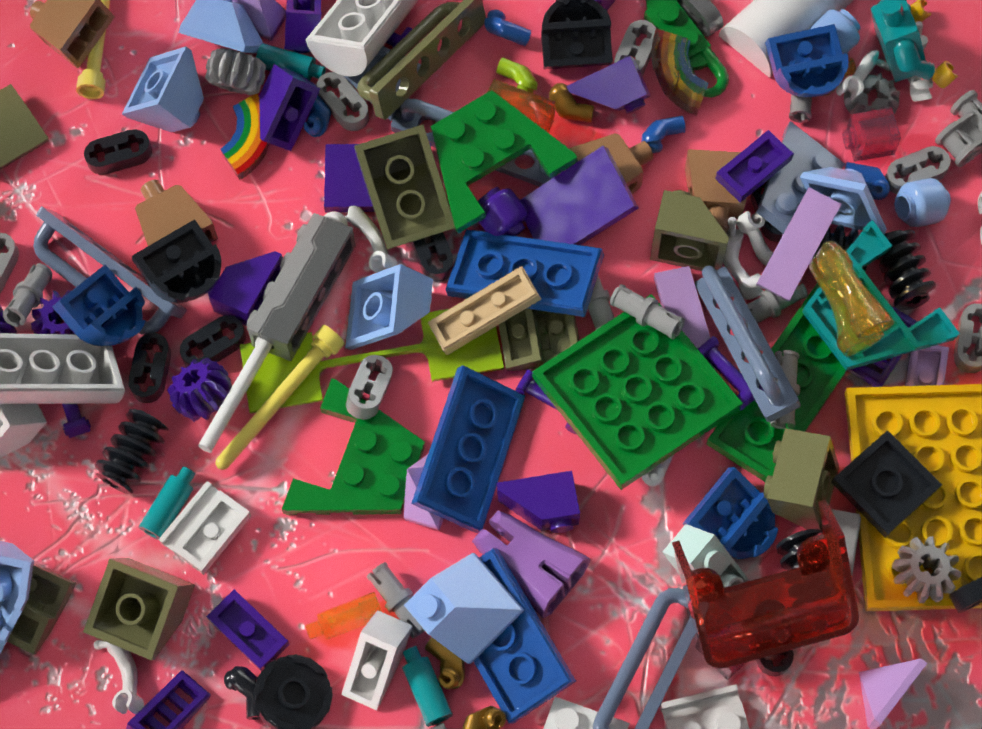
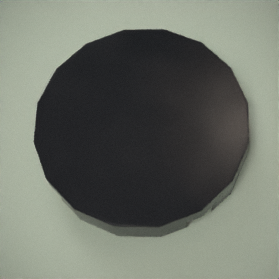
[253,654,333,729]

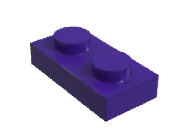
[715,130,794,203]
[206,589,290,672]

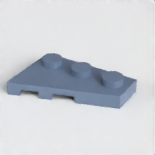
[756,121,845,234]

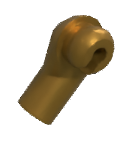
[549,83,594,123]

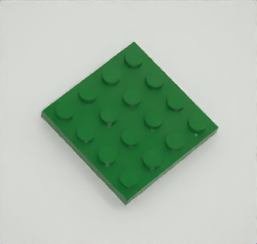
[532,294,743,490]

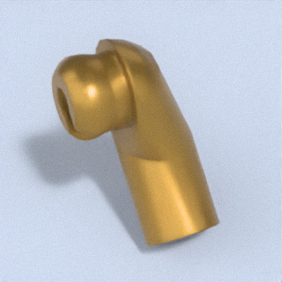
[424,637,465,690]
[462,706,506,729]

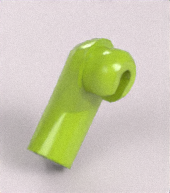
[496,57,538,100]

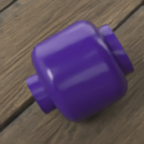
[478,186,528,236]

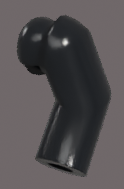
[224,666,261,720]

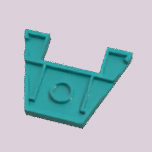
[802,220,960,370]

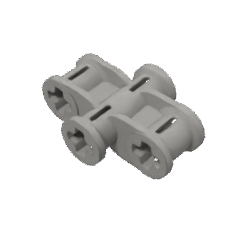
[935,90,982,168]

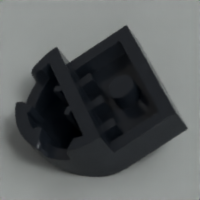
[541,0,613,70]
[132,219,222,303]

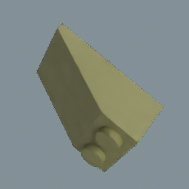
[354,124,455,249]

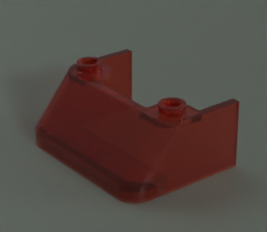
[672,500,859,669]

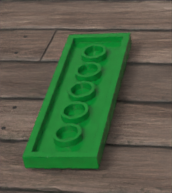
[706,271,848,482]

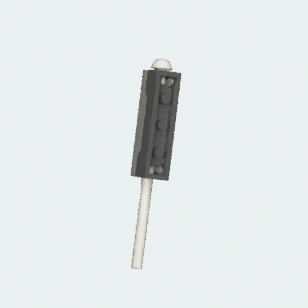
[198,211,356,453]

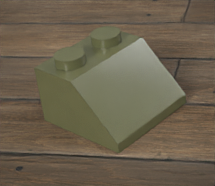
[650,190,729,271]
[763,428,839,535]
[83,558,195,660]

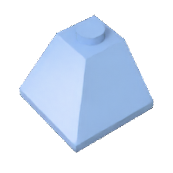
[178,0,263,53]
[122,46,204,132]
[800,167,887,234]
[345,264,433,350]
[404,553,524,664]

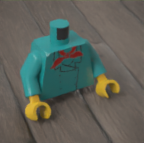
[870,0,958,88]

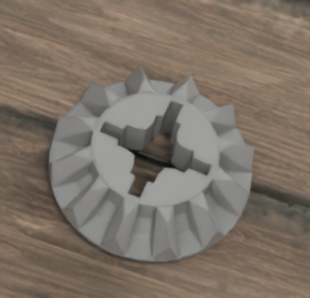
[844,73,900,124]

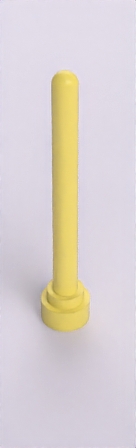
[76,0,110,99]
[215,325,345,470]

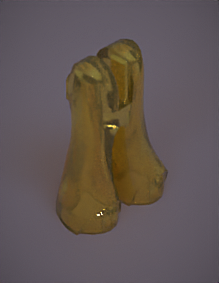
[809,241,895,357]

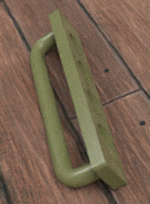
[357,0,486,120]

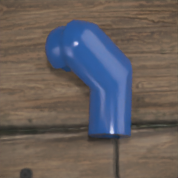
[484,9,531,46]
[304,95,331,137]
[641,116,686,153]
[844,162,890,200]

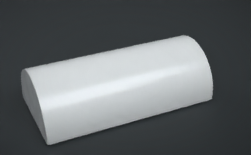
[306,0,418,76]
[719,0,853,78]
[0,333,125,404]

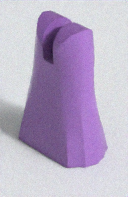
[472,510,591,618]

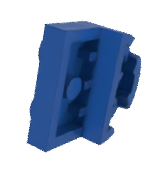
[765,24,849,97]
[52,264,146,346]
[682,467,778,559]

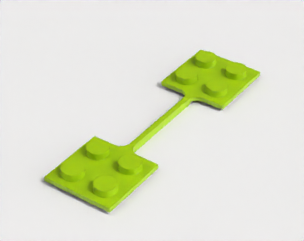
[240,308,504,413]

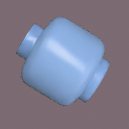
[810,9,861,54]
[894,178,951,227]

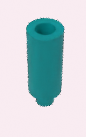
[256,43,326,80]
[138,467,196,540]
[402,646,453,727]

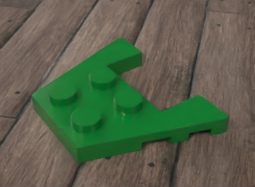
[431,90,578,234]
[282,378,425,515]

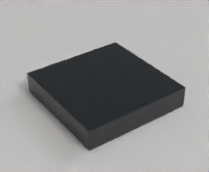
[831,430,942,538]

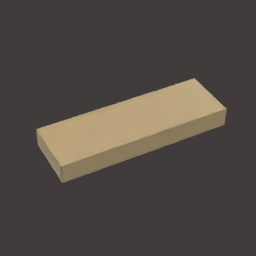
[428,266,541,355]

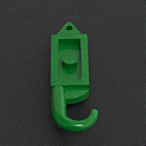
[644,0,729,98]

